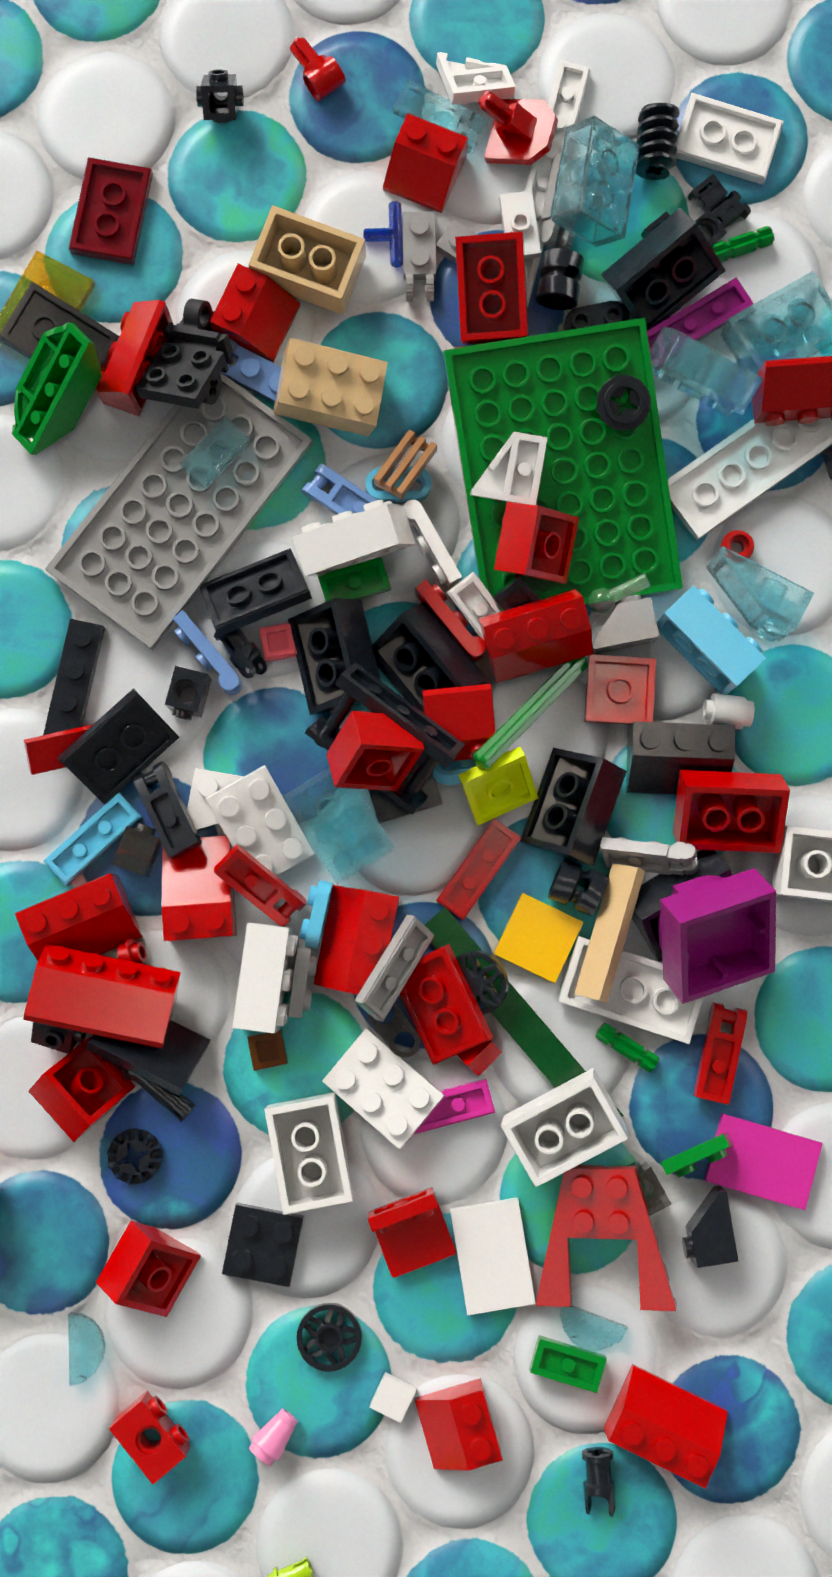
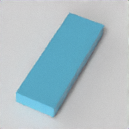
[43,793,143,886]

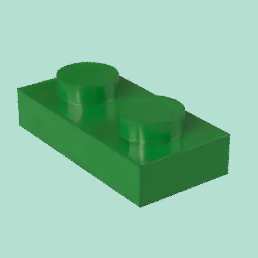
[318,557,391,602]
[660,1133,733,1178]
[529,1335,607,1393]

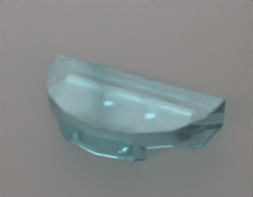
[560,1305,628,1352]
[68,1312,106,1386]

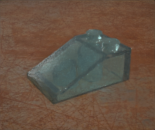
[706,546,814,642]

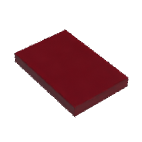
[68,157,153,265]

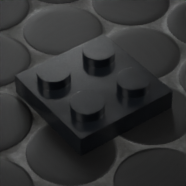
[222,1203,304,1287]

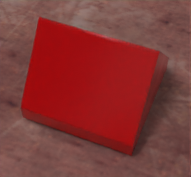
[457,1040,502,1076]

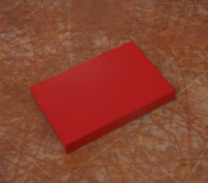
[400,944,494,1065]

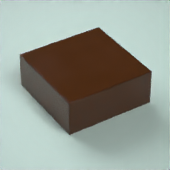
[247,1029,288,1071]

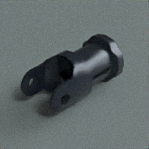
[214,628,267,679]
[582,1447,615,1517]

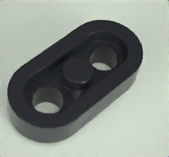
[563,301,629,331]

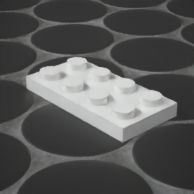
[558,936,704,1044]

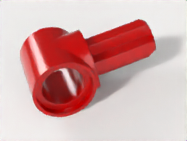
[290,37,346,101]

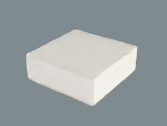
[370,1372,416,1423]

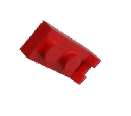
[415,579,486,662]
[214,844,307,927]
[693,1002,748,1105]

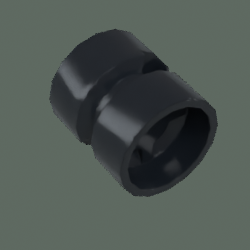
[536,248,584,311]
[547,858,609,916]

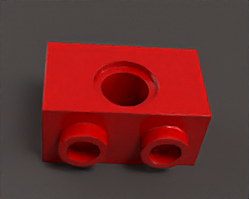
[108,1390,191,1485]

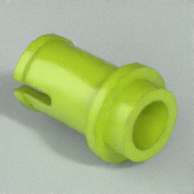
[267,1557,314,1577]

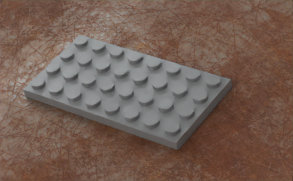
[45,372,313,651]

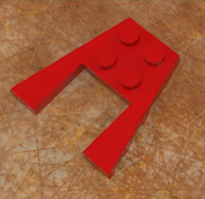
[536,1165,677,1311]

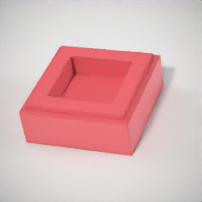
[259,623,297,662]

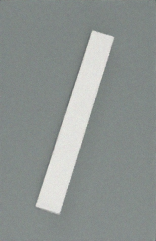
[525,60,591,308]

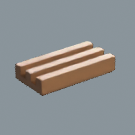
[374,430,437,500]

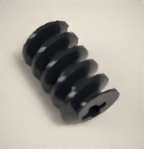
[634,103,680,180]

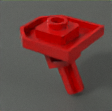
[478,91,558,165]

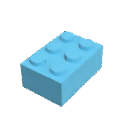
[657,585,766,695]

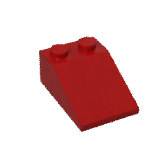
[162,835,237,941]

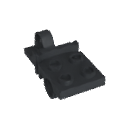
[136,298,233,409]

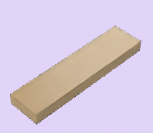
[574,863,645,1003]

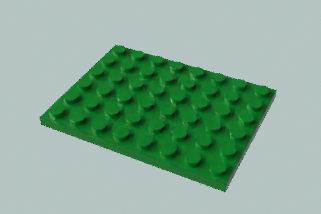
[443,318,683,611]

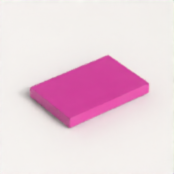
[704,1113,823,1210]

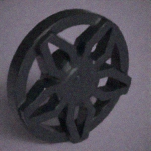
[456,950,508,1015]
[297,1303,362,1372]

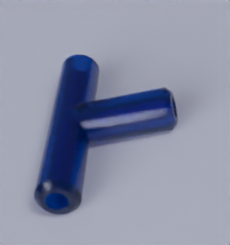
[363,201,403,268]

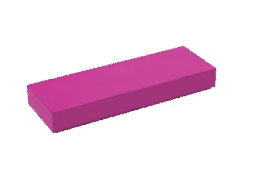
[413,1078,495,1135]

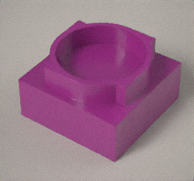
[658,868,776,1004]

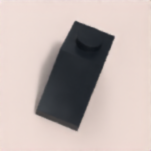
[682,1186,739,1268]

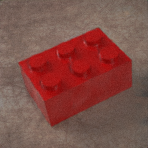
[455,231,528,345]
[673,770,790,853]

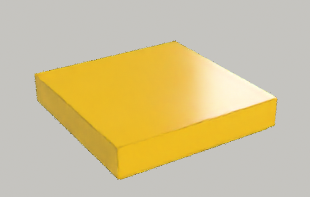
[493,893,583,983]

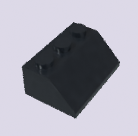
[601,208,726,331]
[287,598,381,715]
[372,601,488,713]
[626,722,735,795]
[520,748,627,866]
[632,850,732,962]

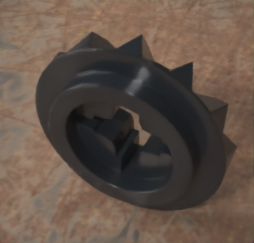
[596,375,651,431]
[107,1128,163,1185]

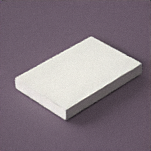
[673,93,784,185]
[450,1197,536,1315]

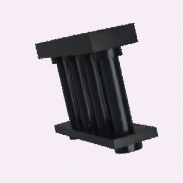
[305,662,465,815]

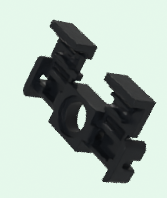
[641,174,751,247]

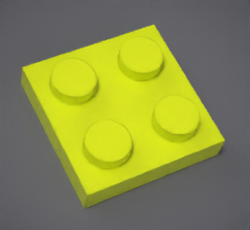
[458,747,538,826]

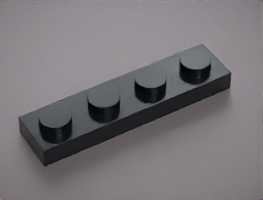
[43,619,105,735]

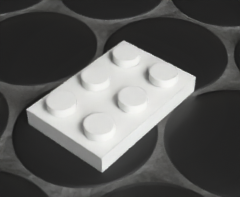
[206,765,315,876]
[322,1028,445,1150]

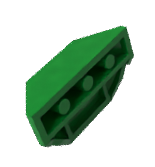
[12,322,103,455]

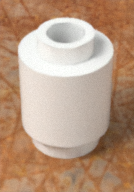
[702,693,755,730]

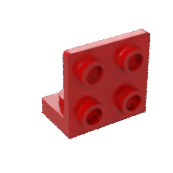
[367,1187,456,1278]

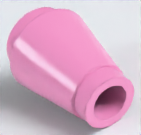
[249,1408,299,1466]

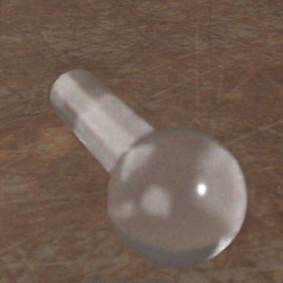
[588,574,650,615]

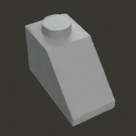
[592,595,659,654]

